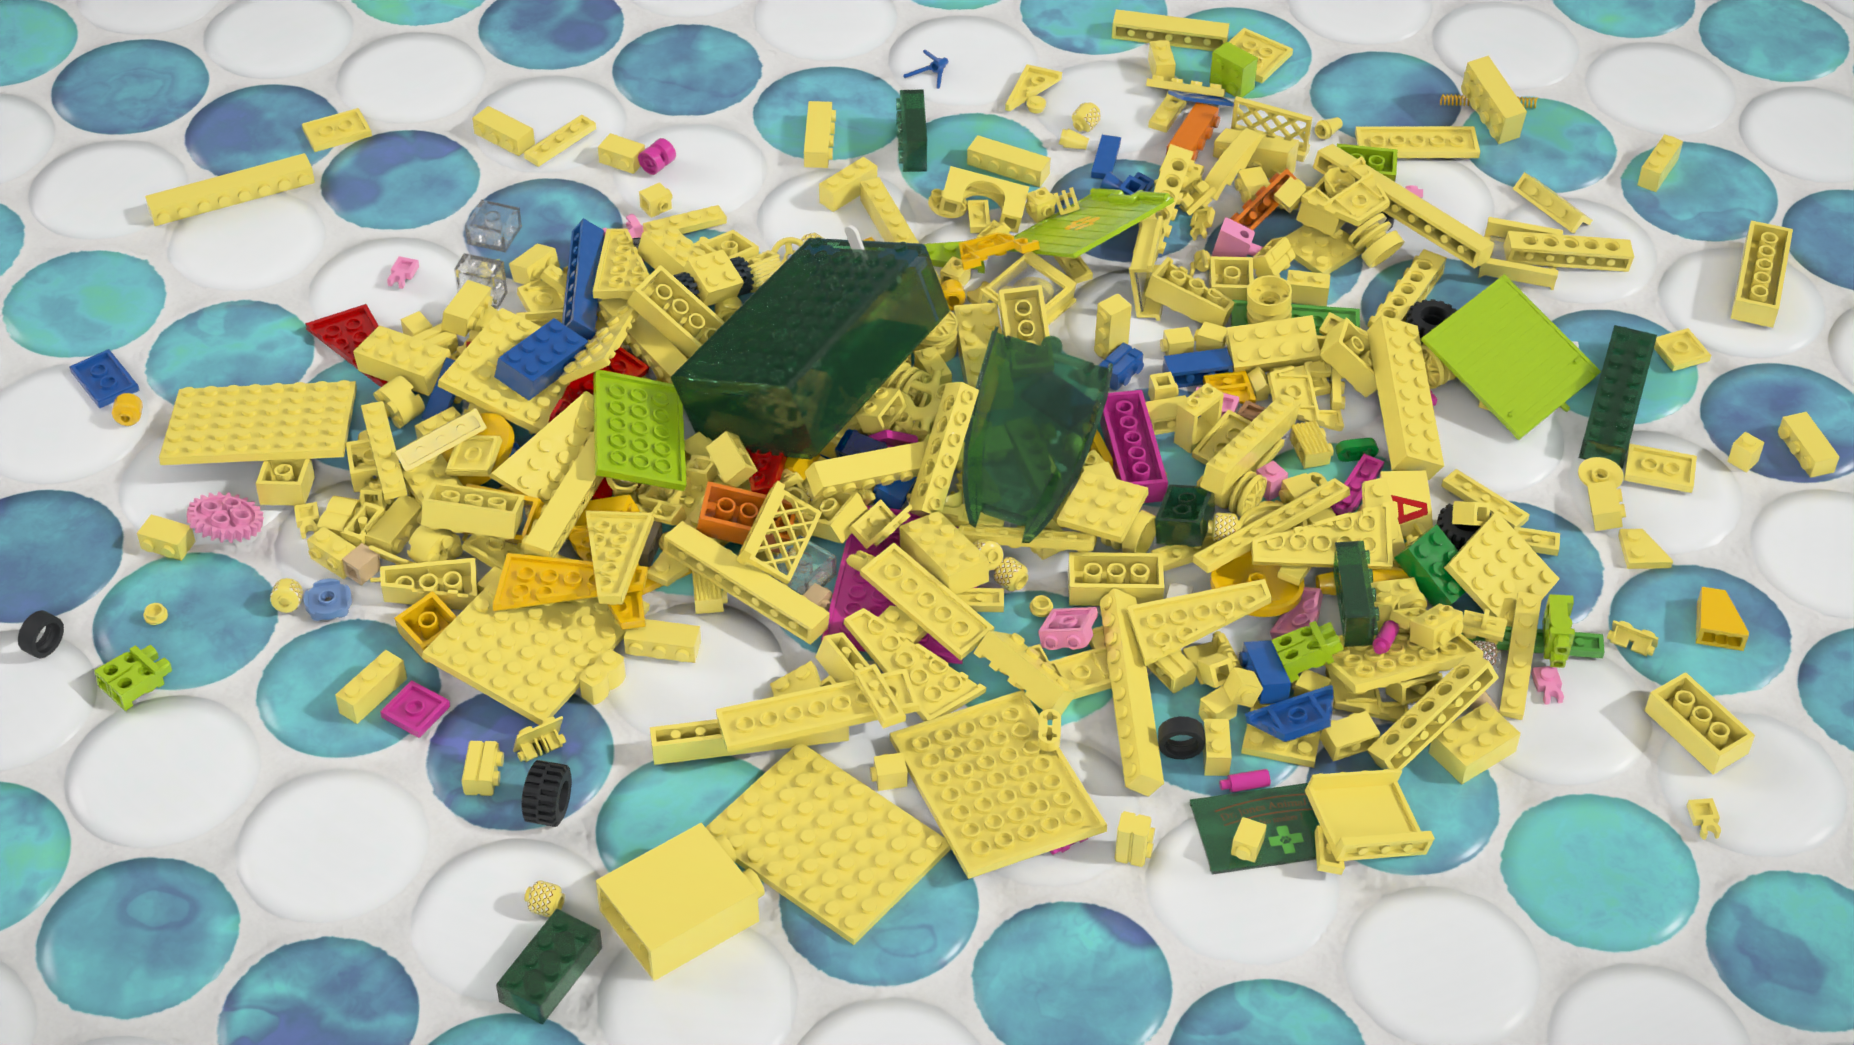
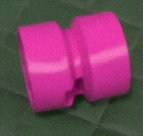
[638,138,676,175]

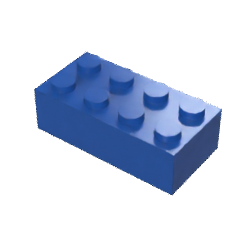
[494,318,588,401]

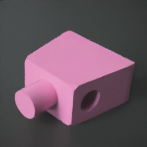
[1212,217,1263,257]

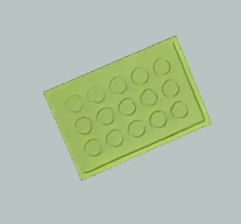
[593,370,687,491]

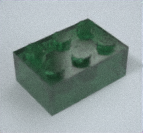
[1155,484,1215,547]

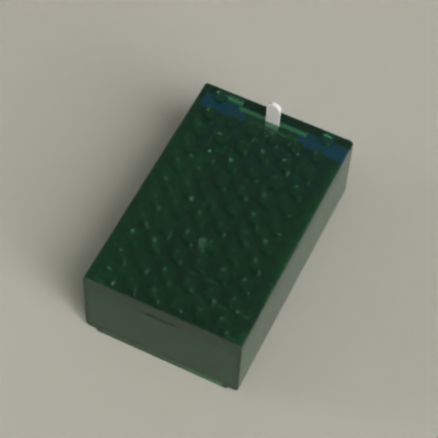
[671,225,950,460]

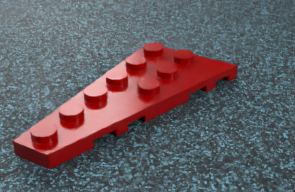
[305,304,388,387]
[549,336,650,423]
[737,407,801,495]

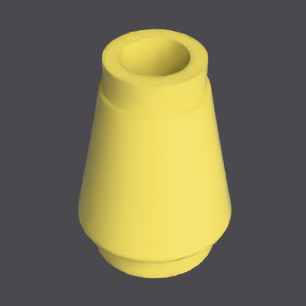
[1314,117,1343,139]
[1059,128,1089,150]

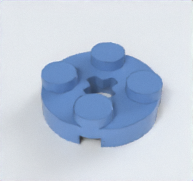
[303,579,352,621]

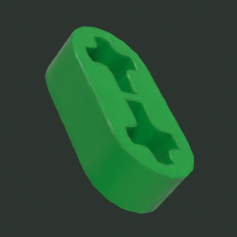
[1335,438,1379,462]

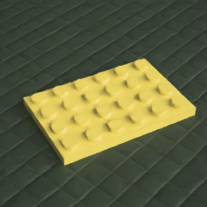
[1324,627,1483,694]

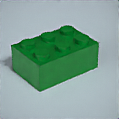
[1394,524,1466,607]

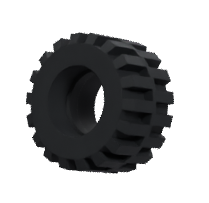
[1406,299,1457,345]
[1437,501,1491,551]
[521,760,572,827]

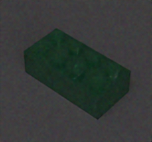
[896,89,927,172]
[1333,541,1379,647]
[496,909,602,1025]

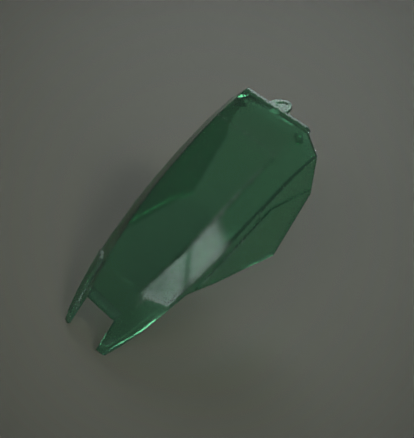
[962,326,1113,543]

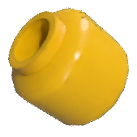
[937,279,966,311]
[112,393,143,426]

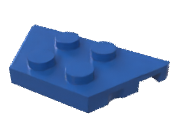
[1245,684,1334,742]

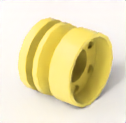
[1348,213,1405,268]
[1247,275,1292,324]
[913,307,958,362]
[1421,343,1457,389]
[874,357,931,407]
[1209,471,1267,518]
[1101,510,1159,553]

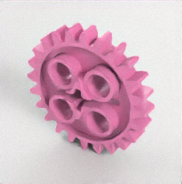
[187,492,264,543]

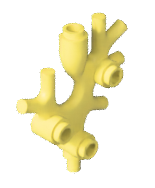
[890,370,973,435]

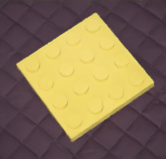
[1444,511,1559,627]

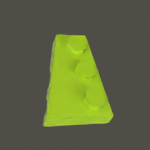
[920,241,985,274]

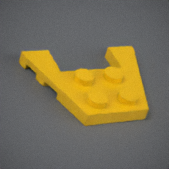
[959,232,1040,270]

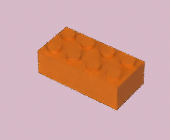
[697,481,795,554]

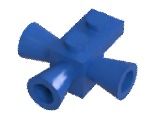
[1100,172,1155,195]

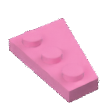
[1270,587,1323,639]

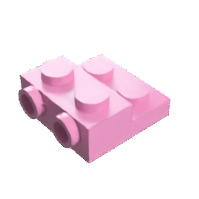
[1038,607,1098,650]

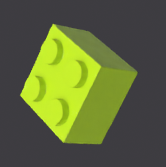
[1209,42,1258,98]

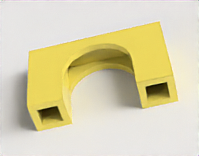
[938,166,1029,233]

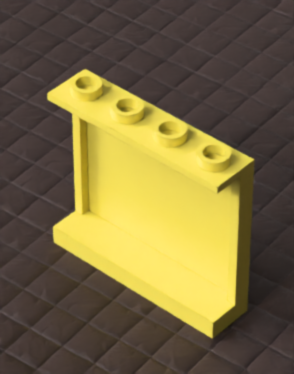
[1305,769,1435,861]

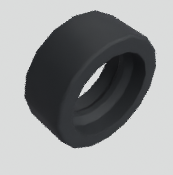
[18,610,64,659]
[1158,716,1205,760]

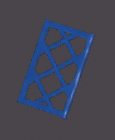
[1168,90,1234,107]

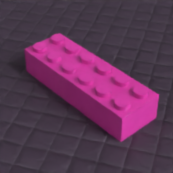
[1097,390,1168,503]

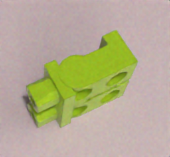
[1542,594,1575,668]
[1272,621,1344,683]
[94,644,172,711]

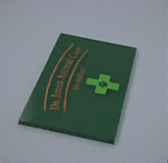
[1189,783,1320,875]

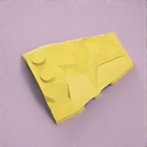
[613,455,717,525]

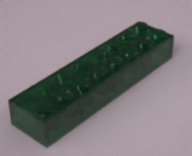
[1578,325,1657,469]

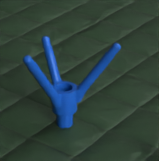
[903,50,949,89]

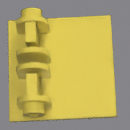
[1183,631,1243,685]
[513,716,566,762]

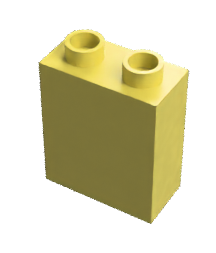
[596,823,765,981]

